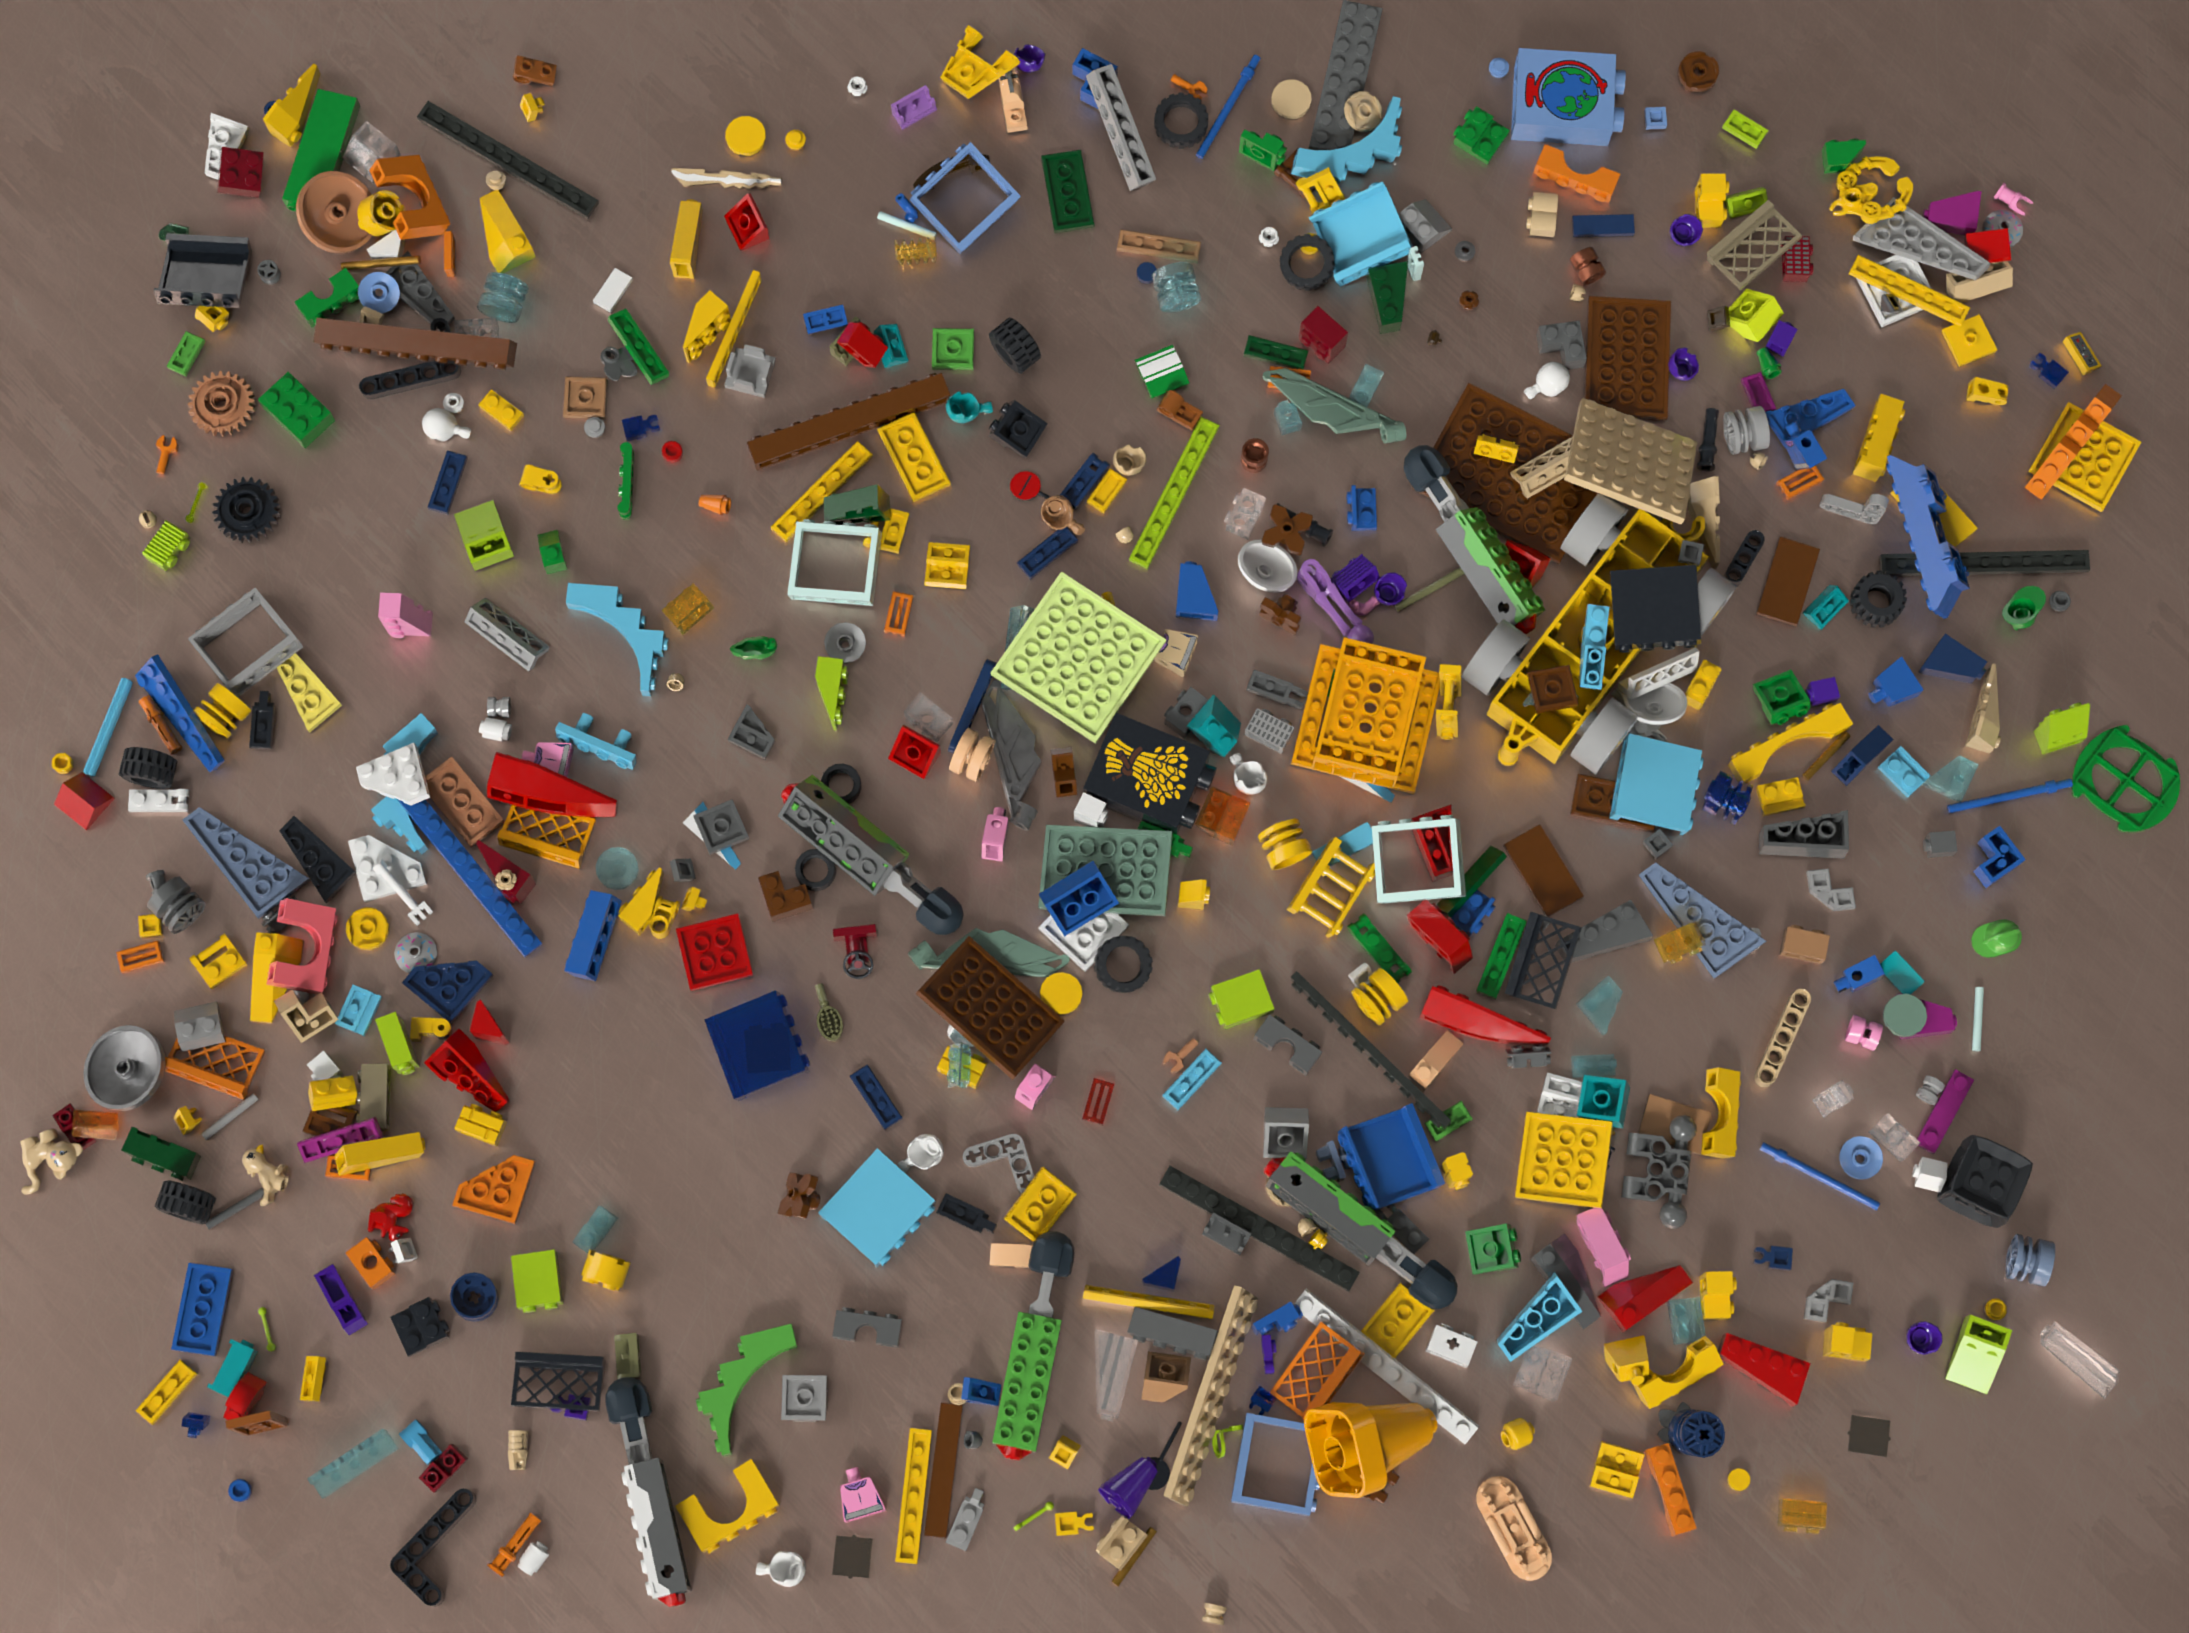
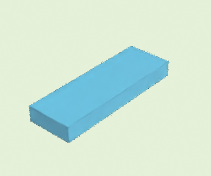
[1312,822,1373,867]
[1162,1049,1222,1110]

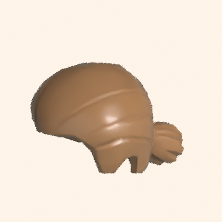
[1041,495,1085,535]

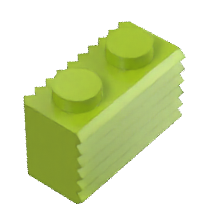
[142,520,190,571]

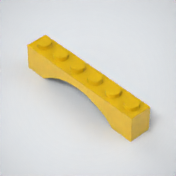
[1728,703,1853,787]

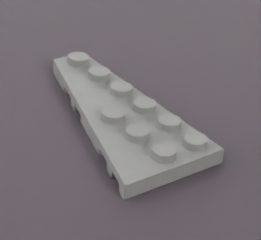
[1853,197,1990,280]

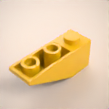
[618,867,664,936]

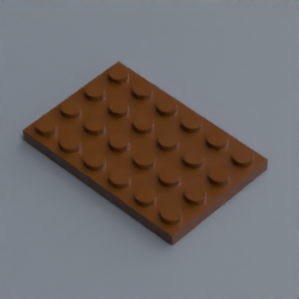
[1585,296,1671,420]
[916,936,1065,1080]

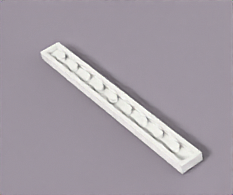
[1293,1288,1479,1444]

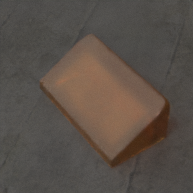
[72,1110,119,1140]

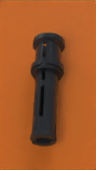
[1696,408,1719,471]
[1276,503,1334,546]

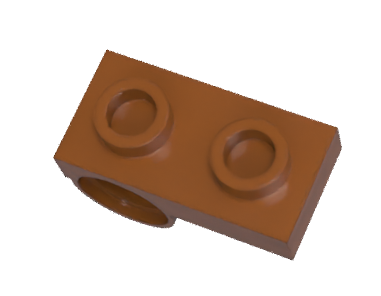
[513,55,557,86]
[1157,390,1203,431]

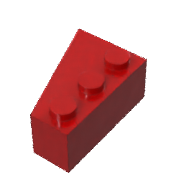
[1411,804,1453,882]
[1407,900,1473,974]

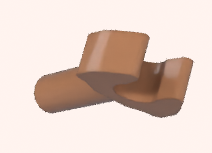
[1163,1038,1199,1073]

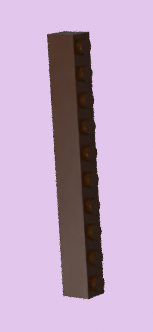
[313,318,517,370]
[747,373,950,471]

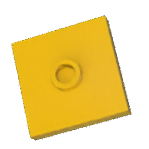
[1941,314,1997,367]

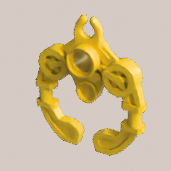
[1829,156,1913,224]

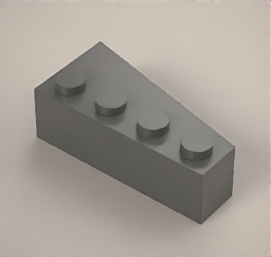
[1759,810,1849,859]
[1555,900,1653,963]
[1127,1307,1219,1361]

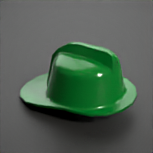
[2002,586,2046,631]

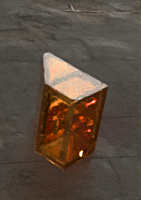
[1195,786,1251,846]

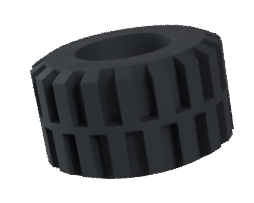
[989,318,1041,374]
[1850,571,1907,628]
[119,747,178,789]
[155,1180,216,1224]

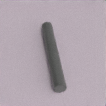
[206,1188,264,1229]

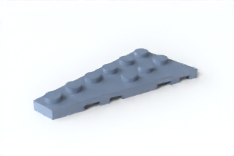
[183,807,310,919]
[1639,862,1767,979]

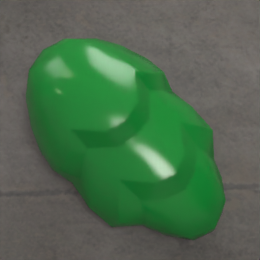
[730,636,777,660]

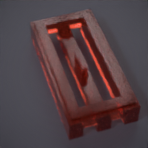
[1082,1078,1115,1126]

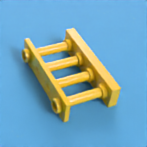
[1436,664,1462,740]
[1286,837,1375,938]

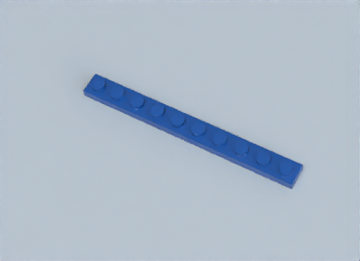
[397,799,542,958]

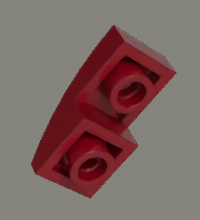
[52,1103,97,1151]
[419,1444,468,1493]

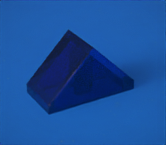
[1141,1256,1181,1292]

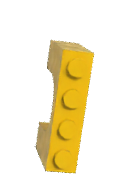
[675,1459,780,1554]

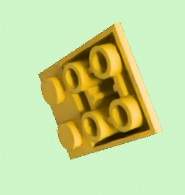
[683,290,731,363]

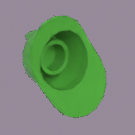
[1971,919,2022,958]

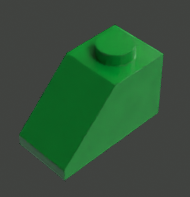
[537,530,567,574]

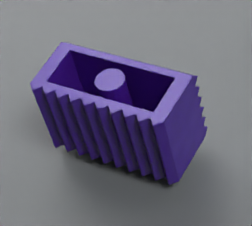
[1330,554,1380,603]

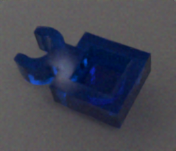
[2029,353,2069,389]
[622,415,660,441]

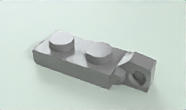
[946,1488,984,1551]

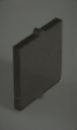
[1847,1415,1891,1457]
[832,1535,873,1579]

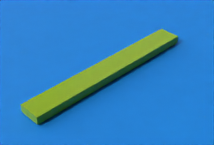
[1129,417,1220,569]

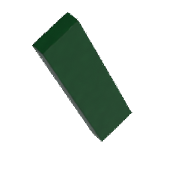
[1437,846,1507,918]

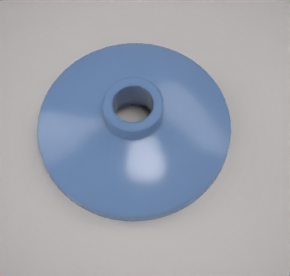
[358,272,400,313]
[1839,1136,1883,1180]

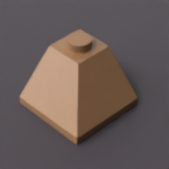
[1141,1351,1191,1403]

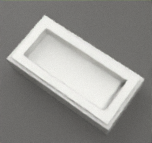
[593,268,633,313]

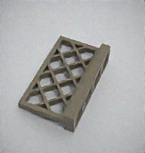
[1707,200,1802,290]

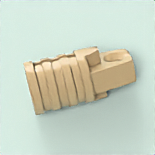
[508,1430,529,1470]

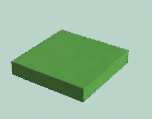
[932,328,974,370]

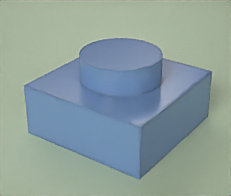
[1644,107,1667,130]

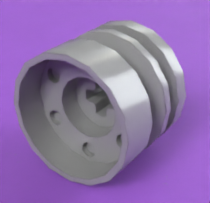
[1723,406,1770,455]

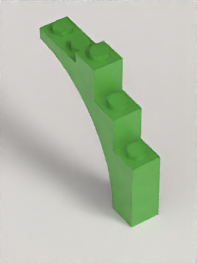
[696,1324,798,1457]

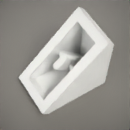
[367,230,406,260]

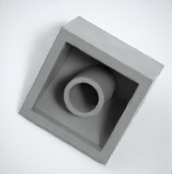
[1398,199,1452,254]
[174,1001,225,1052]
[1263,1107,1309,1159]

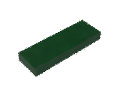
[1243,335,1309,370]

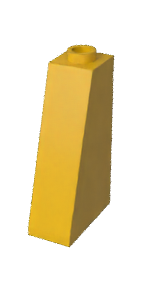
[670,199,703,279]
[334,1132,426,1176]

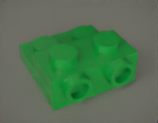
[1453,106,1510,165]
[1239,129,1287,171]
[1753,670,1810,725]
[1465,1223,1521,1275]

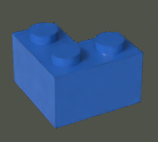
[1072,48,1118,109]
[1973,826,2026,888]

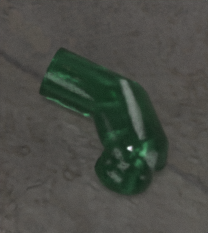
[158,223,189,241]

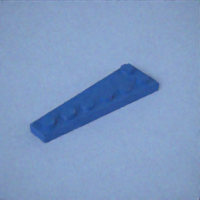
[135,654,225,772]

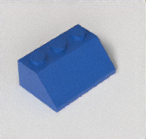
[1039,861,1119,937]

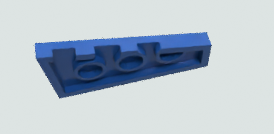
[1765,389,1855,448]

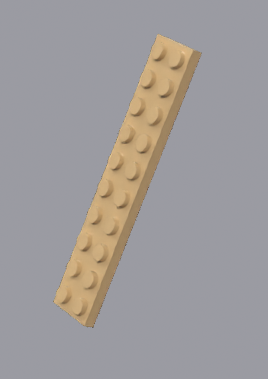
[1163,1285,1258,1507]

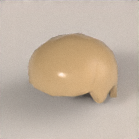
[1113,444,1147,476]

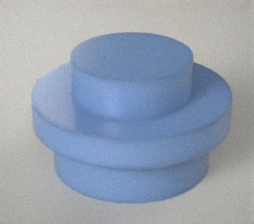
[1489,58,1509,78]

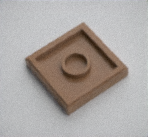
[563,377,608,419]

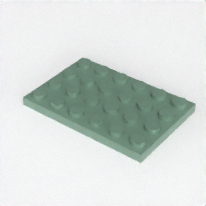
[1038,825,1173,916]

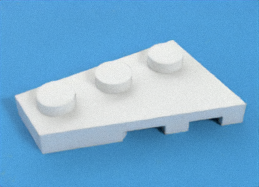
[205,113,250,180]

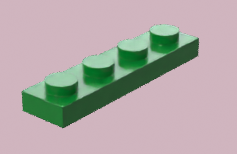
[608,308,669,385]
[1476,913,1527,1000]

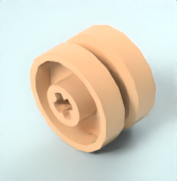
[949,728,995,782]

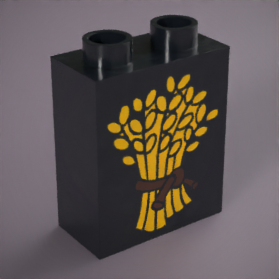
[1083,713,1217,834]

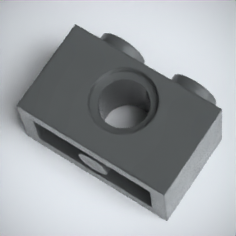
[1164,687,1208,739]

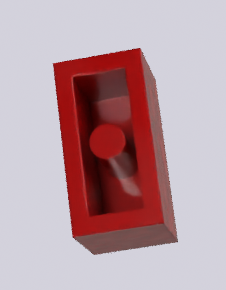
[837,322,888,368]

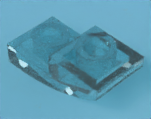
[1349,364,1385,407]
[573,1206,618,1253]

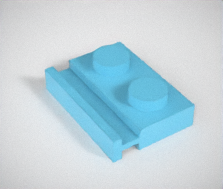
[1878,746,1931,798]
[335,985,383,1037]

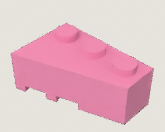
[378,593,433,638]
[1577,1208,1631,1287]

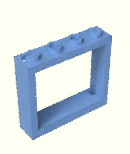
[910,142,1021,254]
[1231,1413,1319,1516]

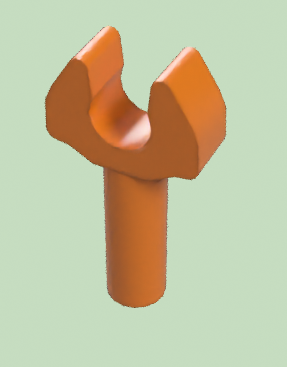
[1171,74,1207,102]
[156,435,179,475]

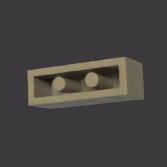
[356,1064,391,1131]

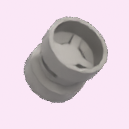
[487,697,511,718]
[1916,1075,1945,1105]

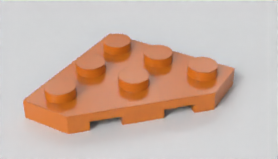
[452,1155,535,1224]

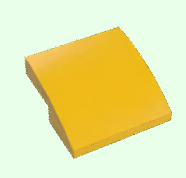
[924,542,970,589]
[1590,1441,1644,1498]

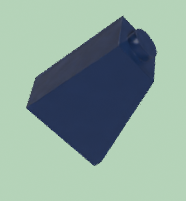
[1918,633,1987,684]
[1831,725,1894,786]

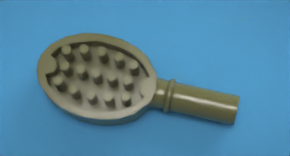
[815,983,843,1042]

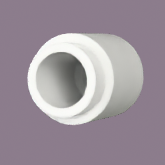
[479,717,512,742]
[517,1541,549,1576]

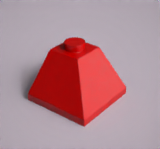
[1505,540,1551,589]

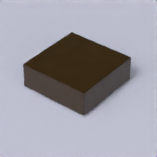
[1707,306,1730,332]

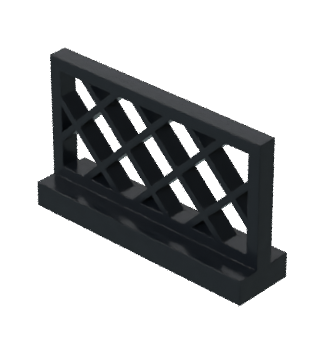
[1505,912,1582,1009]
[511,1351,606,1412]

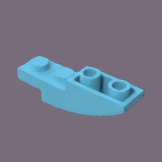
[1580,604,1609,690]

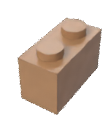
[1780,925,1830,964]

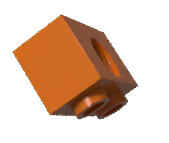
[346,1237,395,1290]

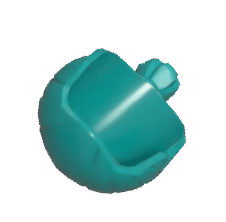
[946,391,993,424]

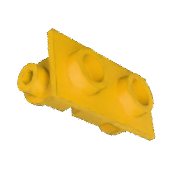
[1474,434,1519,463]

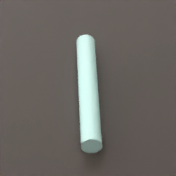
[877,211,937,240]
[1972,987,1984,1052]

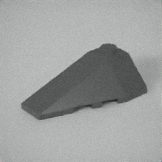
[1530,1233,1601,1330]

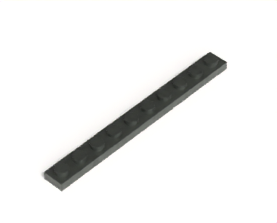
[417,101,599,219]
[1879,550,2090,576]
[1291,971,1451,1129]
[1159,1166,1360,1292]

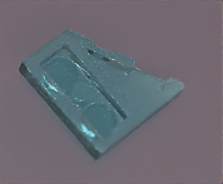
[1923,755,1979,802]
[1576,976,1623,1035]

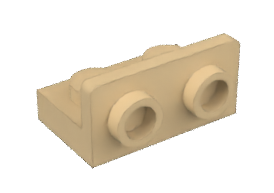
[1096,1515,1148,1571]

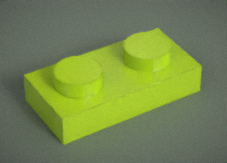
[1722,110,1768,149]

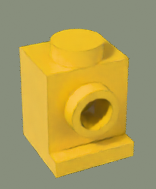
[195,306,229,332]

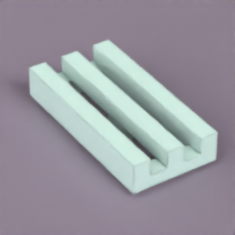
[1407,246,1424,281]

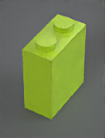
[1208,969,1274,1030]
[375,1011,420,1075]
[511,1249,563,1313]

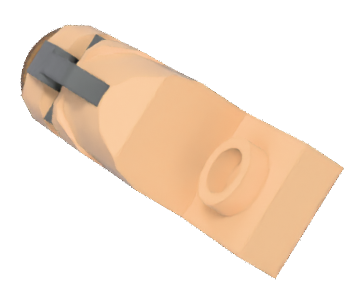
[998,66,1028,133]

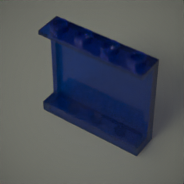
[704,990,810,1101]

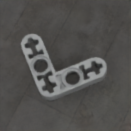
[1820,494,1889,524]
[963,1134,1034,1194]

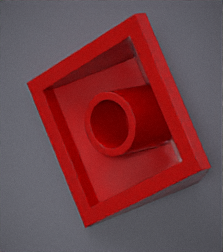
[724,193,770,250]
[1964,228,2011,263]
[888,725,941,779]
[54,772,115,830]
[470,999,509,1045]

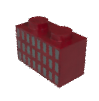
[1781,236,1814,282]

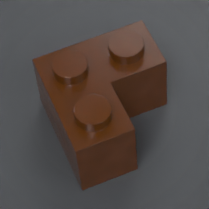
[758,871,813,922]

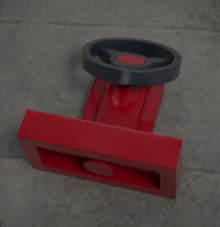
[833,924,877,979]

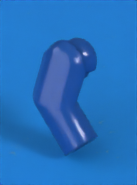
[895,193,918,223]

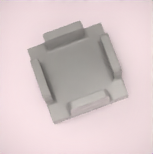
[725,344,776,398]
[781,1375,828,1422]

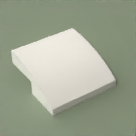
[1537,1072,1582,1118]

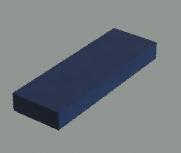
[1572,214,1635,237]
[428,450,468,515]
[1017,527,1078,580]
[850,1064,903,1130]

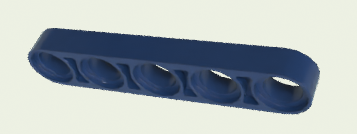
[948,659,997,754]

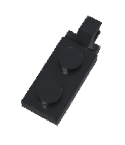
[249,691,275,750]
[936,1193,997,1234]

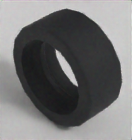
[821,763,861,804]
[795,849,836,891]

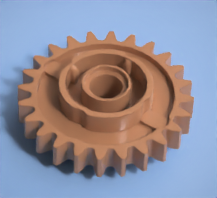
[187,371,256,437]

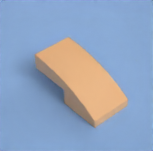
[990,1243,1033,1268]

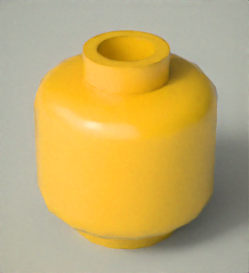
[1500,1418,1535,1450]

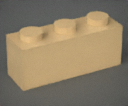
[1946,261,2013,303]

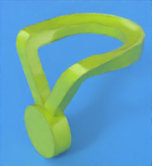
[1212,1424,1244,1458]

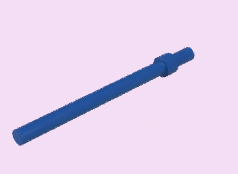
[1196,55,1261,159]
[1947,778,2073,813]
[1760,1142,1880,1210]

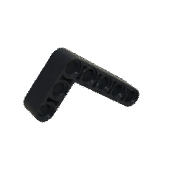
[359,318,461,400]
[390,1488,476,1607]

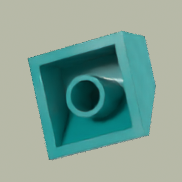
[1187,695,1241,757]
[1577,1075,1630,1129]

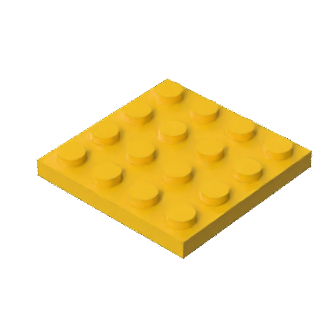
[2028,402,2141,512]
[1515,1112,1613,1209]

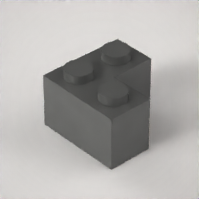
[1536,321,1587,370]

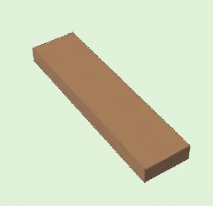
[1117,229,1201,263]

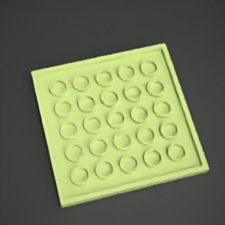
[991,572,1166,744]

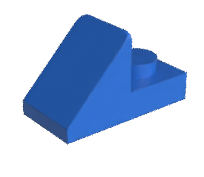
[961,1377,1001,1406]

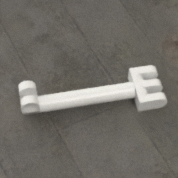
[373,860,433,926]

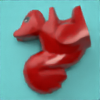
[368,1193,413,1242]

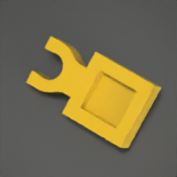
[1055,1512,1094,1536]

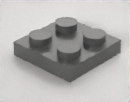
[693,799,749,855]

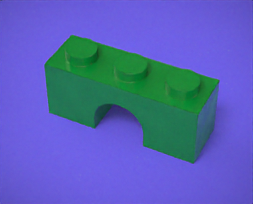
[294,268,359,328]

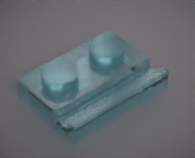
[1667,1297,1706,1345]

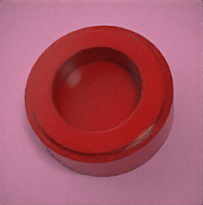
[662,441,683,463]

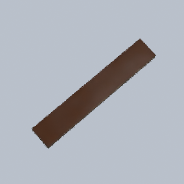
[924,1403,963,1539]

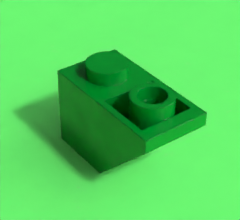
[1822,138,1866,173]

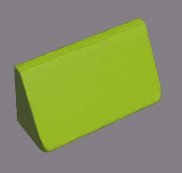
[1724,187,1768,218]

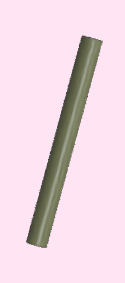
[1394,567,1465,612]

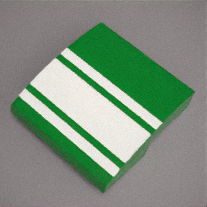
[1134,345,1189,398]

